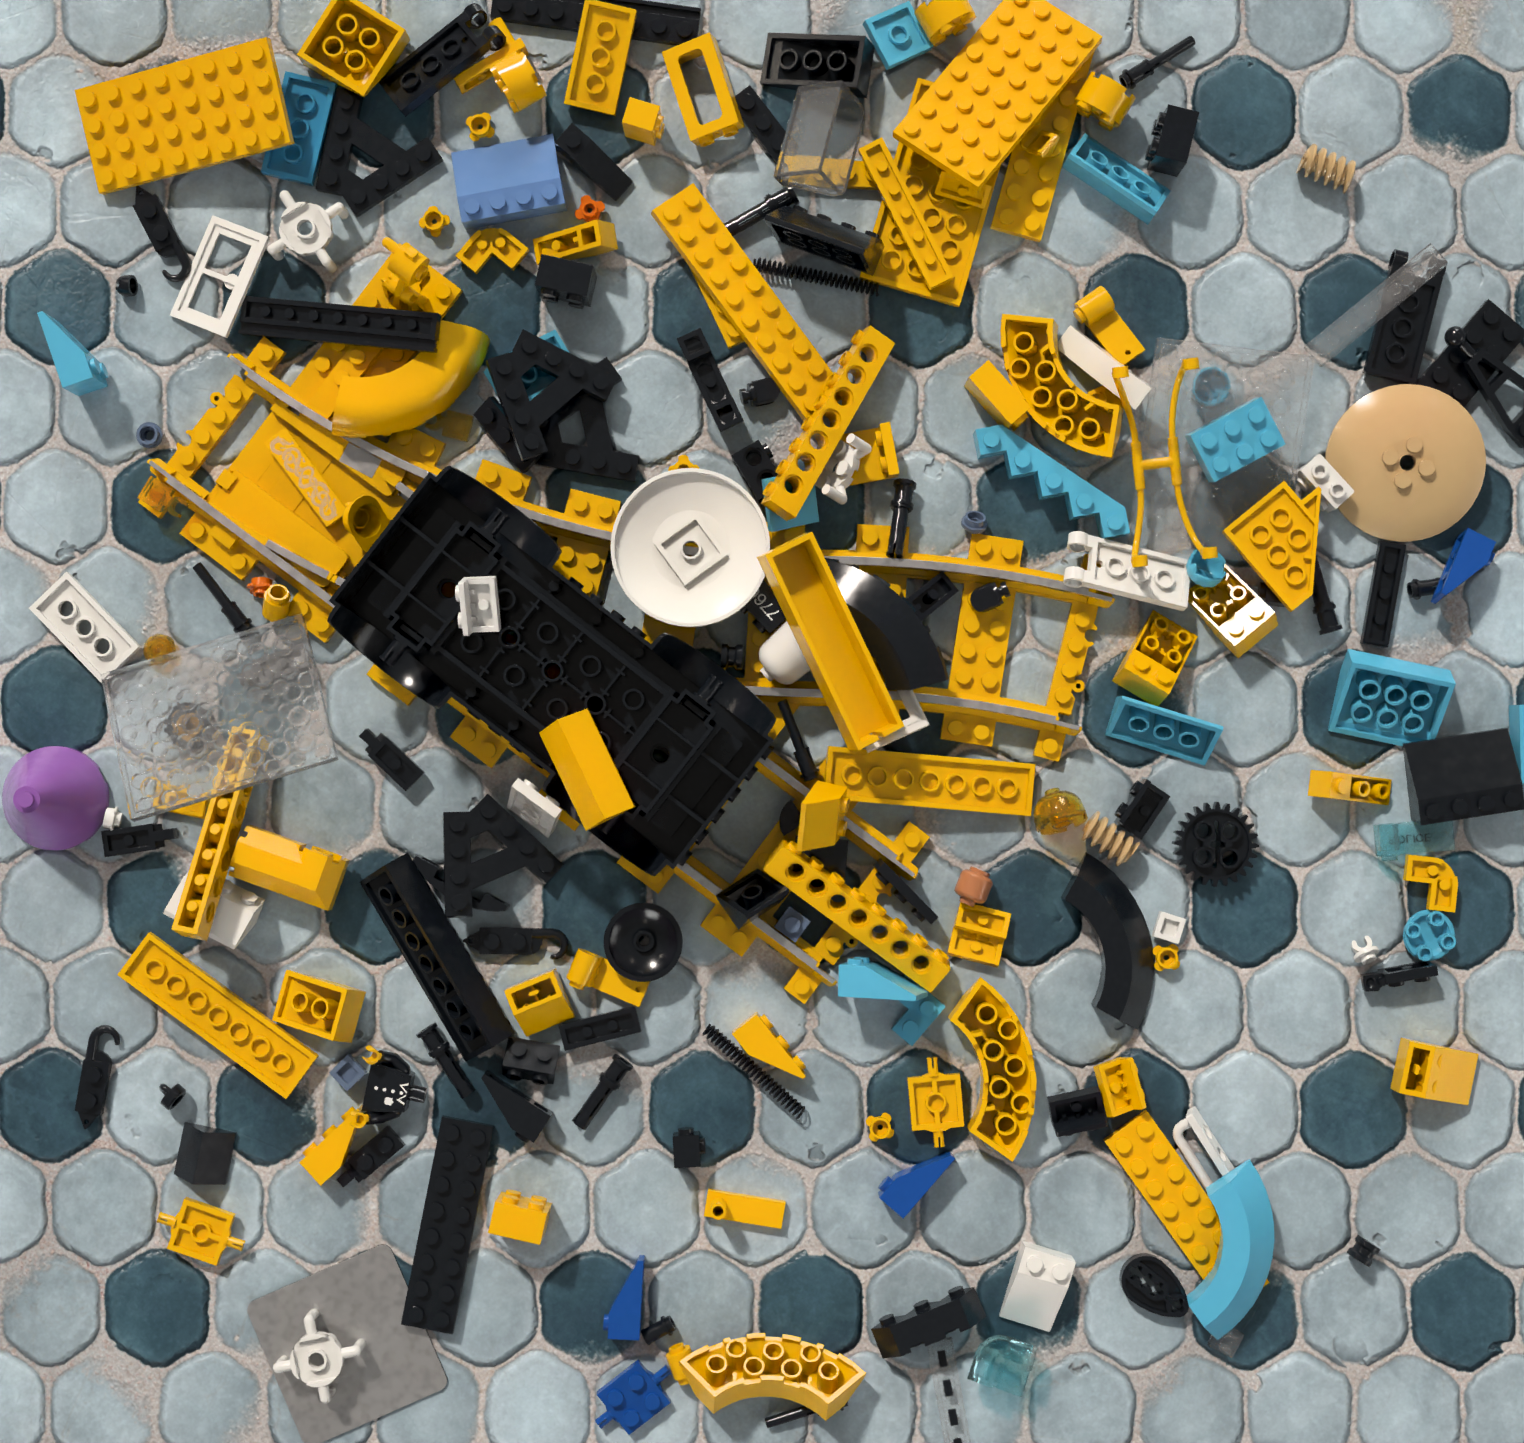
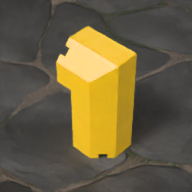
[229,825,350,911]

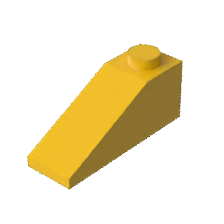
[533,219,618,265]

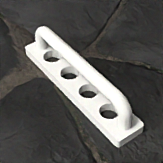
[1173,1106,1235,1192]

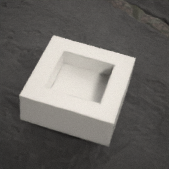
[1152,911,1186,944]

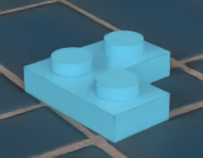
[891,974,946,1046]

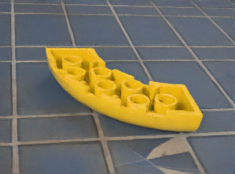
[332,320,490,438]

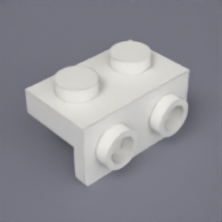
[1293,454,1354,513]
[455,576,501,636]

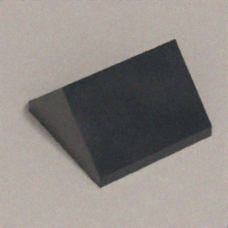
[716,868,789,930]
[174,1122,237,1185]

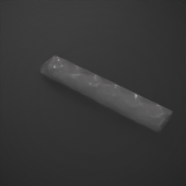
[1304,243,1448,367]

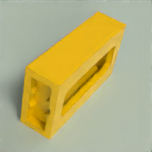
[662,32,745,147]

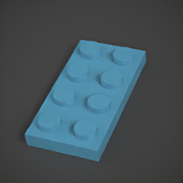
[261,71,338,186]

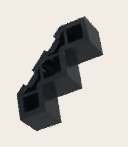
[871,1286,986,1359]

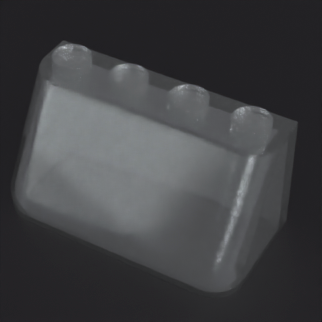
[774,80,865,196]

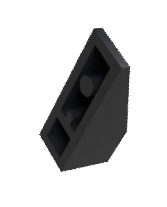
[555,123,633,201]
[907,571,959,621]
[481,1070,553,1143]

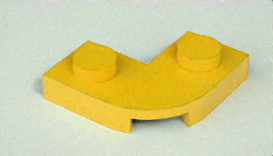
[456,228,530,274]
[1403,854,1458,913]

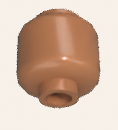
[954,866,993,907]

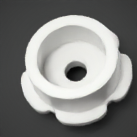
[103,807,123,831]

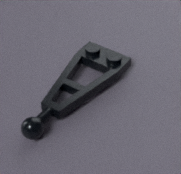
[1444,326,1524,448]

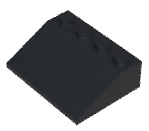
[764,205,884,276]
[1403,728,1524,826]

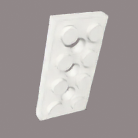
[29,572,141,683]
[506,778,562,838]

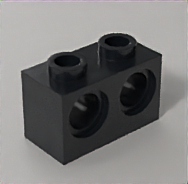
[731,440,778,503]

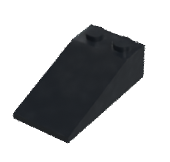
[760,33,875,98]

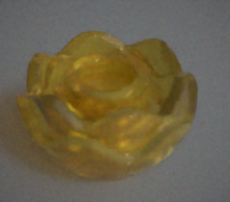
[143,634,176,667]

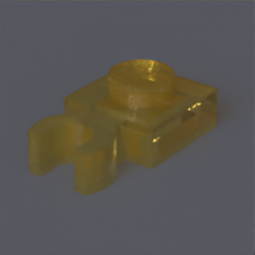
[425,410,474,442]
[137,476,189,518]

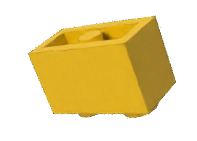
[622,97,665,146]

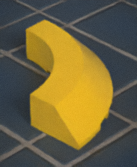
[1000,314,1124,458]
[948,977,1037,1162]
[679,1333,866,1421]

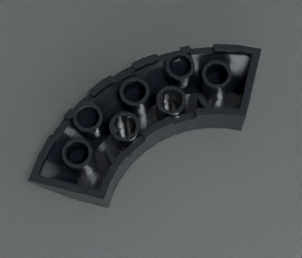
[825,558,949,690]
[1061,852,1154,1030]

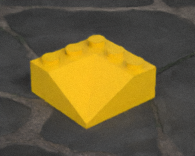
[297,0,410,98]

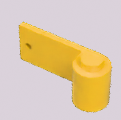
[1073,286,1145,366]
[566,948,650,1007]

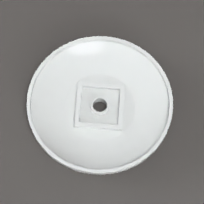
[610,468,770,627]

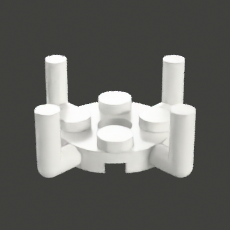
[267,190,349,273]
[815,433,872,505]
[273,1308,366,1404]

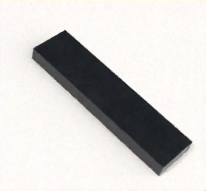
[1360,540,1406,648]

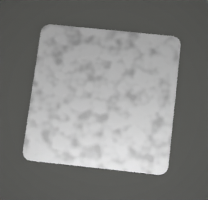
[247,1244,447,1443]

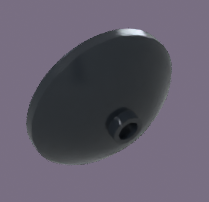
[604,902,683,982]

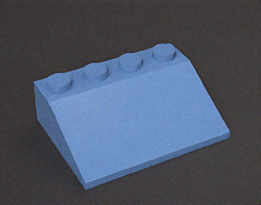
[451,134,568,230]

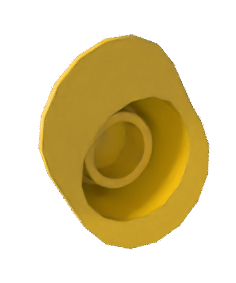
[342,495,390,552]

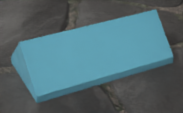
[1062,133,1171,225]
[1105,695,1223,766]

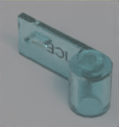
[1373,821,1455,861]

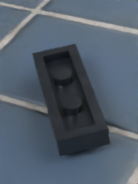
[735,85,797,165]
[473,396,543,473]
[873,858,938,924]
[558,1005,642,1051]

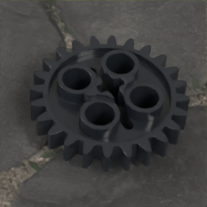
[1172,802,1259,887]

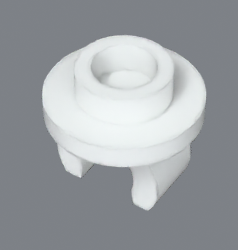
[1351,936,1380,965]

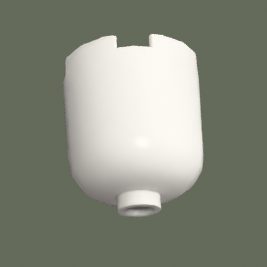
[758,621,810,685]

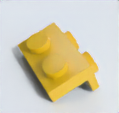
[1093,1057,1146,1118]

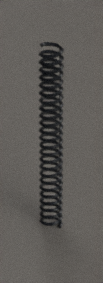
[753,257,879,297]
[703,1024,805,1120]

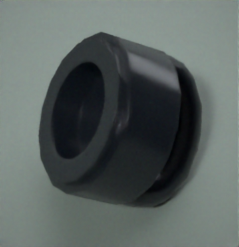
[159,1084,186,1110]

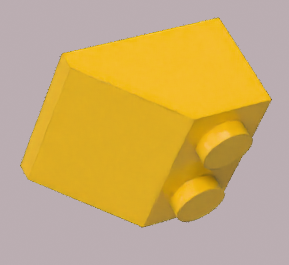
[797,780,850,851]

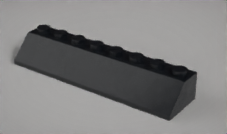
[360,853,514,1062]

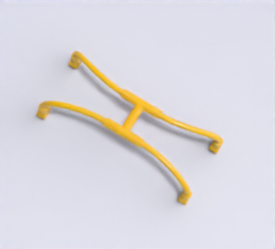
[1112,357,1218,567]

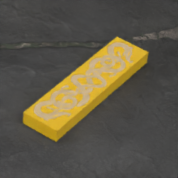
[264,428,345,528]

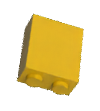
[964,360,1031,431]

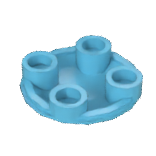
[1403,909,1456,961]

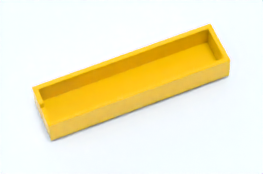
[757,532,904,751]

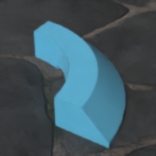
[1186,1159,1275,1340]

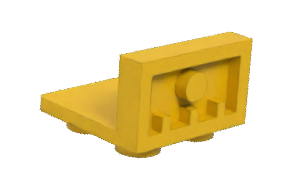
[934,170,997,209]
[840,422,899,486]

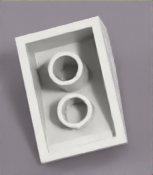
[999,1240,1076,1332]

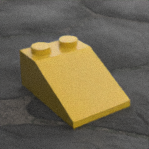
[272,970,366,1043]

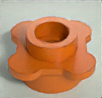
[575,195,605,222]
[247,577,273,598]

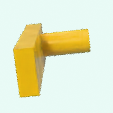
[454,17,529,94]
[704,1188,786,1229]

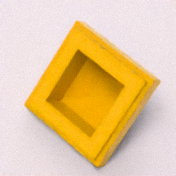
[1026,130,1060,158]

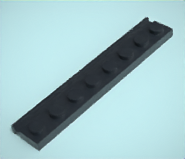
[490,0,701,46]
[239,296,441,353]

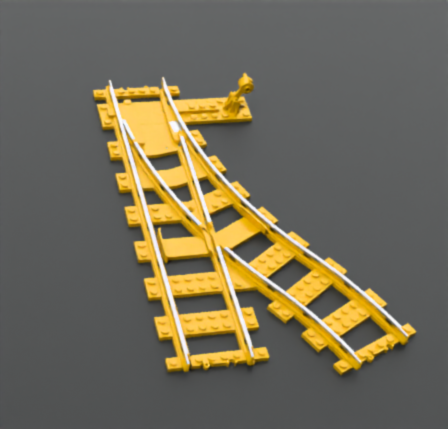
[138,237,1115,1004]

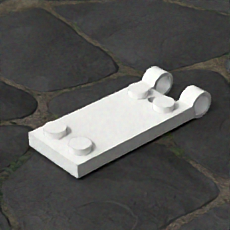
[1063,531,1190,611]

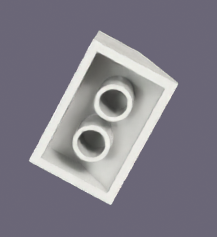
[163,871,265,949]

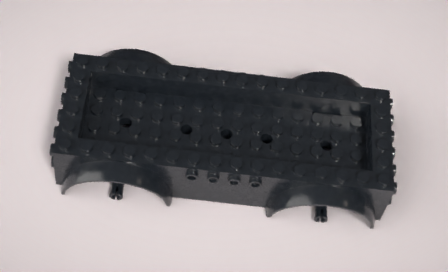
[327,466,776,876]

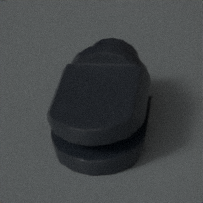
[739,378,780,407]
[970,581,1011,612]

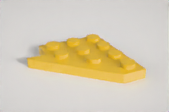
[1222,481,1321,612]

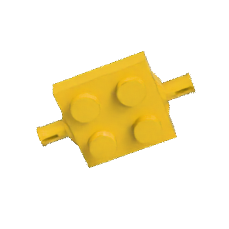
[907,1057,964,1148]
[157,1197,245,1266]

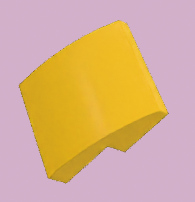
[947,902,1011,968]

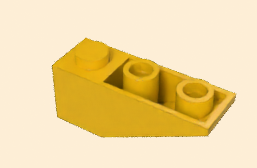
[1308,770,1392,805]
[732,1012,806,1079]
[299,1105,363,1186]

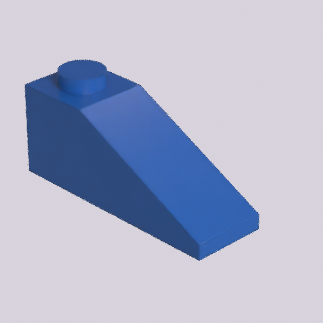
[1430,528,1496,604]
[878,1151,955,1219]
[603,1255,645,1341]

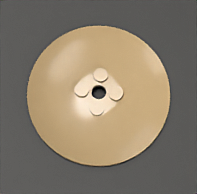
[1325,384,1486,542]

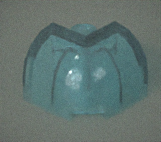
[967,1335,1037,1397]

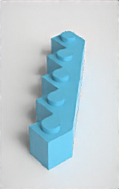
[973,424,1130,539]

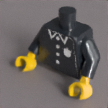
[350,1045,427,1128]

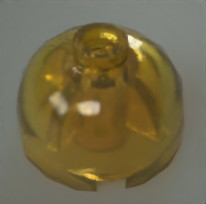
[1033,788,1088,835]

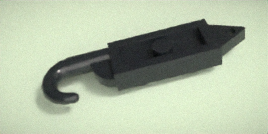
[133,185,191,282]
[463,927,569,960]
[75,1025,120,1129]

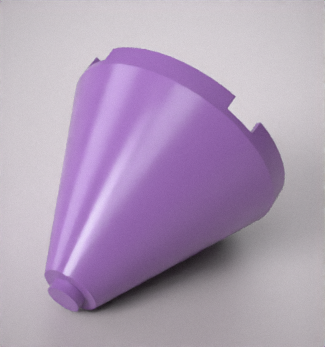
[2,746,109,850]

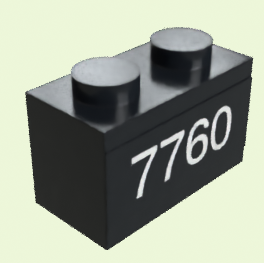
[740,580,786,635]

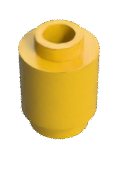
[262,584,291,622]
[665,1342,692,1385]

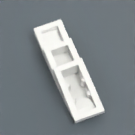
[1058,325,1152,410]

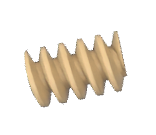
[1296,143,1356,194]
[1082,811,1140,867]

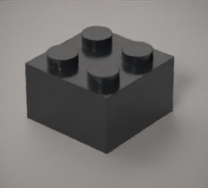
[1145,104,1199,177]
[535,254,597,309]

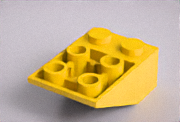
[1188,564,1278,658]
[1112,610,1198,706]
[1390,1037,1479,1105]

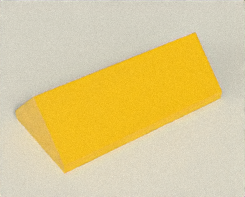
[539,709,635,831]

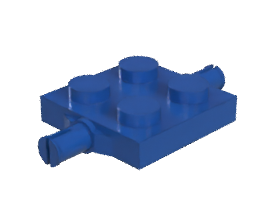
[595,1359,672,1435]

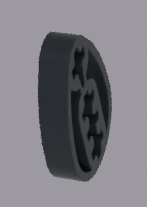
[1119,1253,1189,1318]

